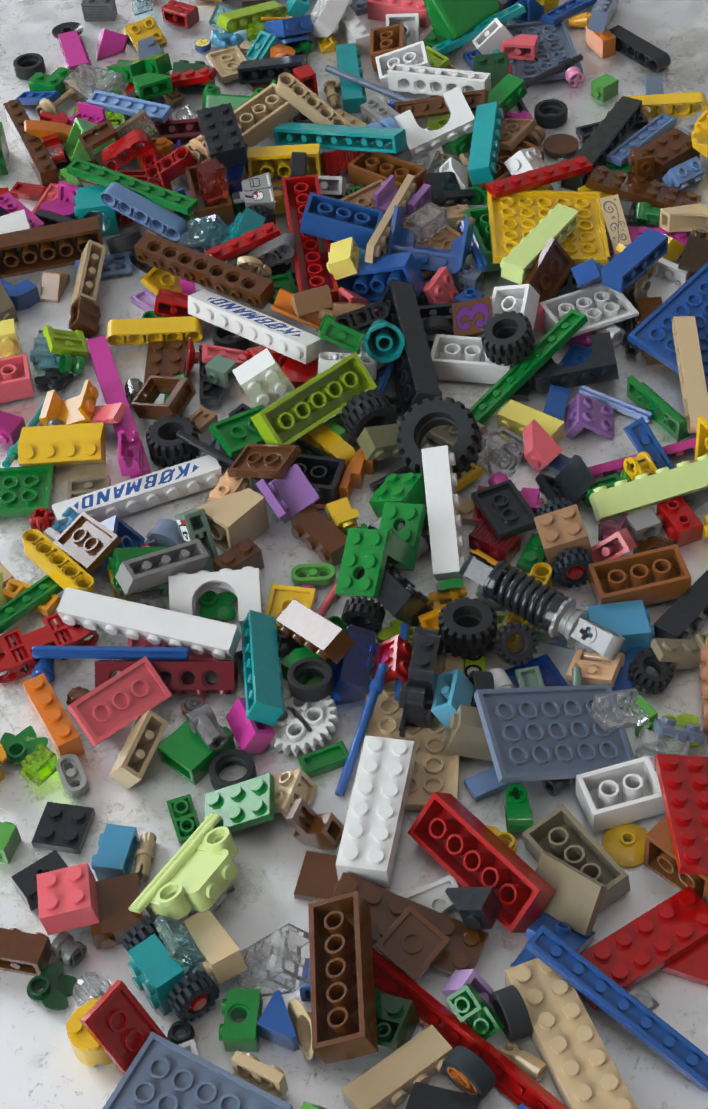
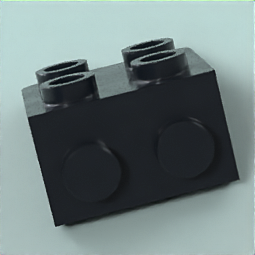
[424,172,476,208]
[535,455,596,505]

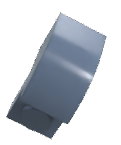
[144,519,184,548]

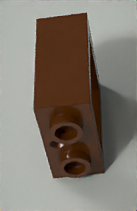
[78,119,120,167]
[131,375,196,420]

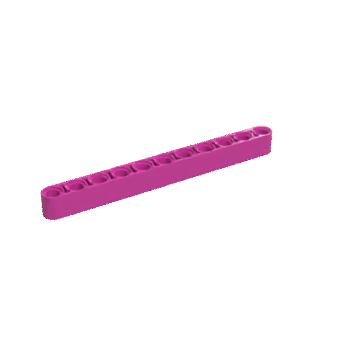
[86,335,152,479]

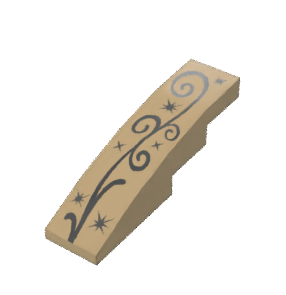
[599,194,631,256]

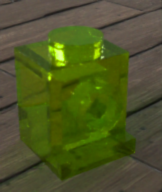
[246,20,266,41]
[19,742,57,787]

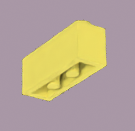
[497,400,564,444]

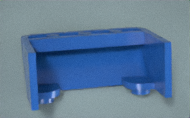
[387,205,476,274]

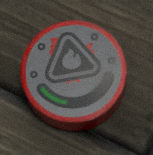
[181,695,205,716]

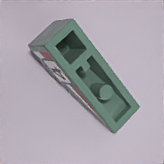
[174,508,219,572]

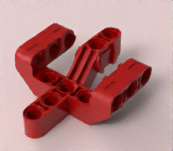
[95,129,198,224]

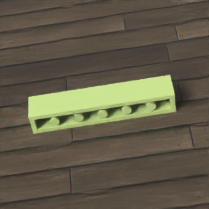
[500,203,579,285]
[589,454,708,522]

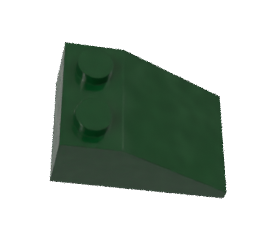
[473,52,509,89]

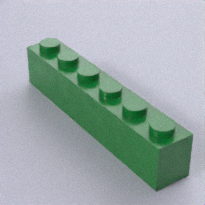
[442,73,527,157]

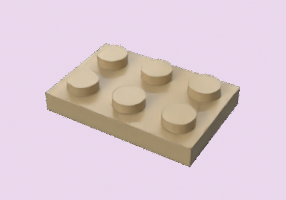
[206,45,247,83]

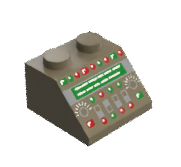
[115,109,160,142]

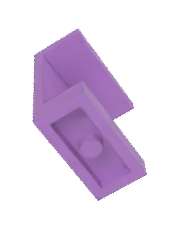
[373,175,431,221]

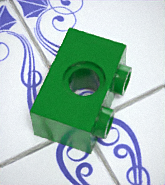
[219,989,263,1052]

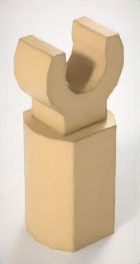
[498,1041,547,1082]

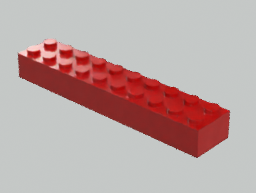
[281,174,339,310]

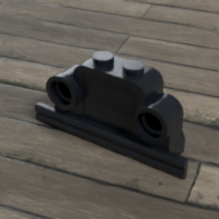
[399,626,447,737]

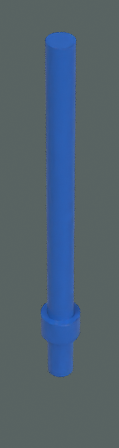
[335,663,388,797]

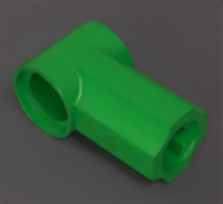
[633,202,661,227]

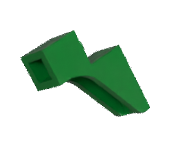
[107,53,173,83]

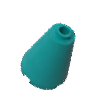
[364,319,405,363]

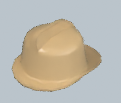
[288,998,315,1061]

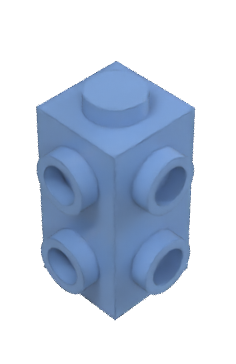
[662,156,707,191]

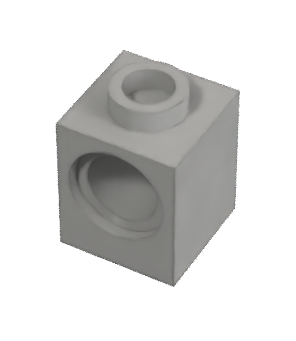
[626,508,662,544]

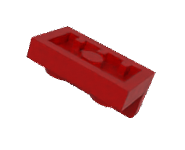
[374,635,413,684]

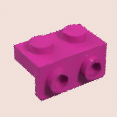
[68,101,106,126]

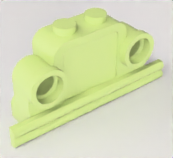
[128,813,239,920]

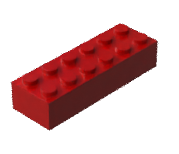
[407,792,556,933]

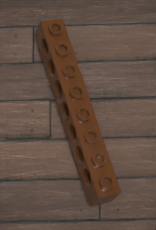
[134,232,275,309]

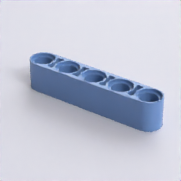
[101,182,188,241]

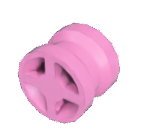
[565,66,585,88]

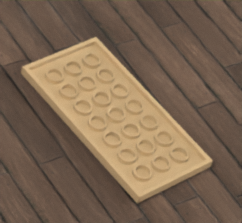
[361,650,463,810]

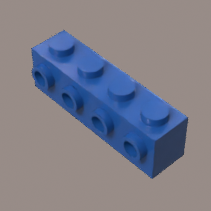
[601,228,668,293]

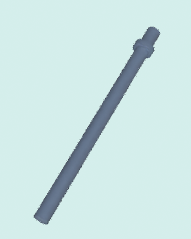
[325,65,417,102]

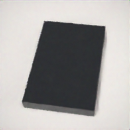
[471,479,537,541]

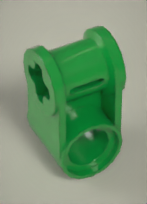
[504,784,534,834]

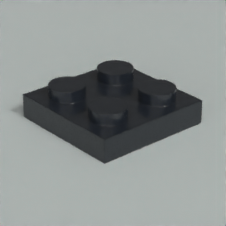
[31,802,96,855]

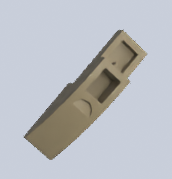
[650,633,708,669]

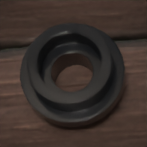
[167,1021,195,1045]

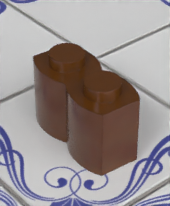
[69,296,101,339]

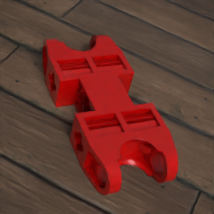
[0,613,99,683]

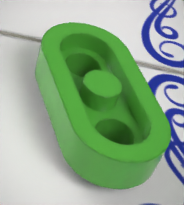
[291,563,336,586]

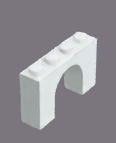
[394,86,475,159]
[168,566,263,626]

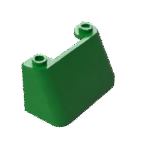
[423,0,501,39]

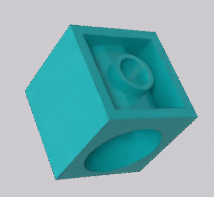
[74,185,119,237]

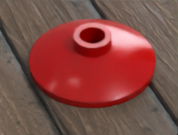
[186,337,199,377]

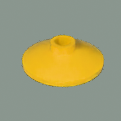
[601,823,648,868]

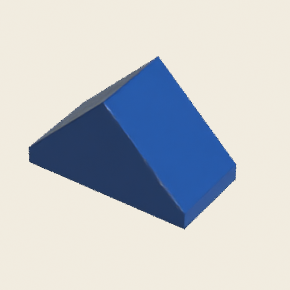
[257,990,299,1051]

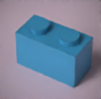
[91,824,140,880]

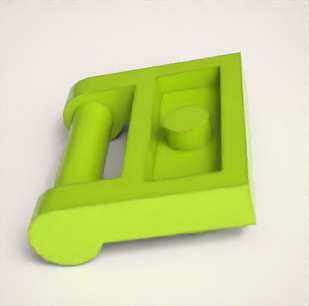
[43,325,90,358]

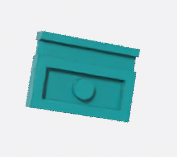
[245,30,279,61]

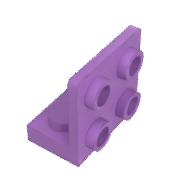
[565,393,615,440]
[256,464,320,523]

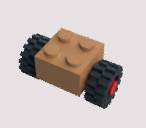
[534,498,594,588]

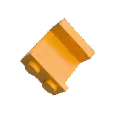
[39,379,99,426]

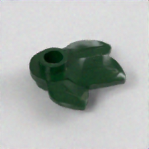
[27,962,81,1011]

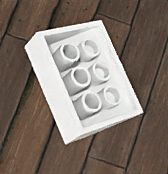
[307,0,353,38]
[540,283,639,338]

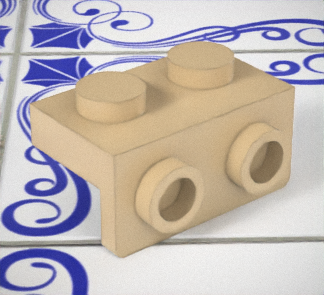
[231,1050,288,1100]

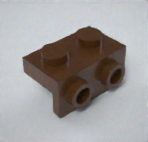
[627,146,655,182]

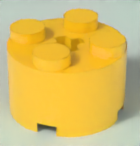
[66,999,113,1067]

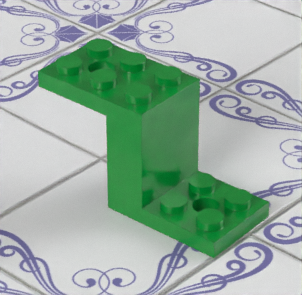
[335,502,427,599]

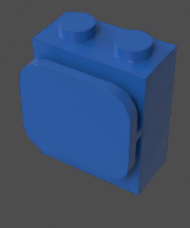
[265,15,313,44]

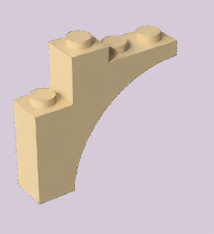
[659,203,708,233]

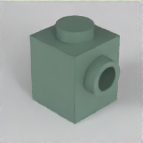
[205,354,237,389]

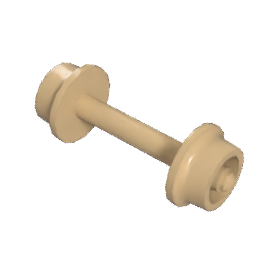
[36,78,86,115]

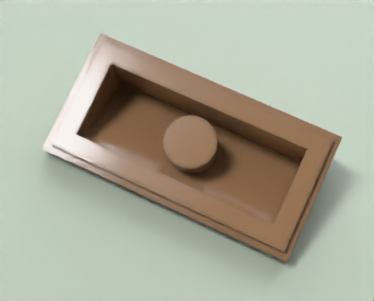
[290,285,333,318]

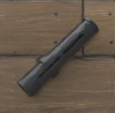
[623,317,638,356]

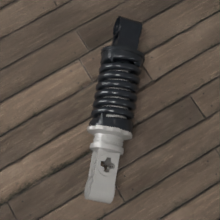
[459,552,625,661]

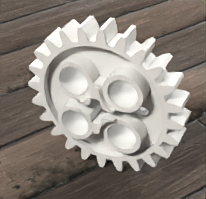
[269,689,339,757]

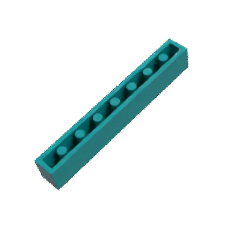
[273,122,407,153]

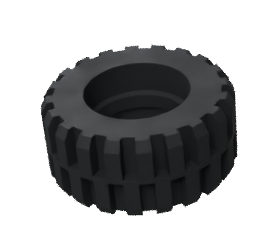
[396,396,482,479]

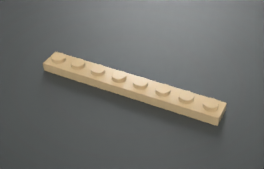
[365,174,417,263]

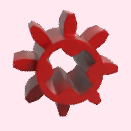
[28,508,56,534]

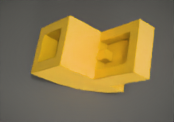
[324,497,360,533]

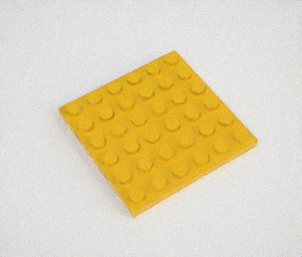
[487,190,610,266]

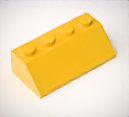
[18,422,106,467]

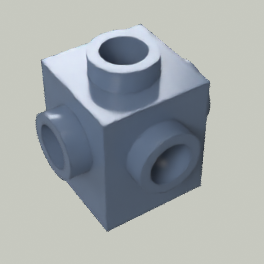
[452,263,484,291]

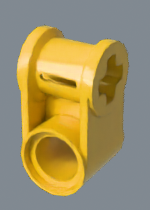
[623,451,657,481]

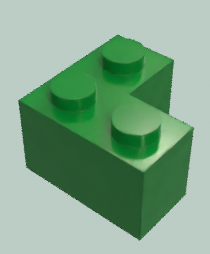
[28,67,75,96]

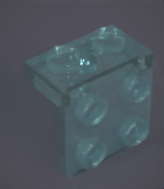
[178,214,228,251]

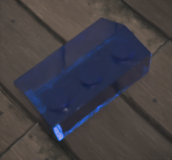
[330,624,378,705]

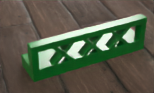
[627,375,693,442]

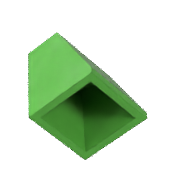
[64,117,116,162]

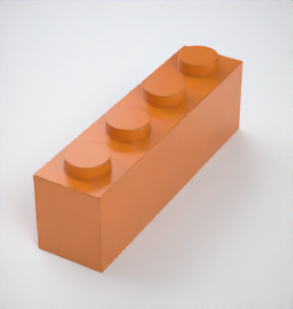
[22,673,85,757]

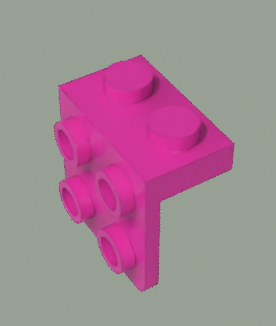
[39,180,81,218]

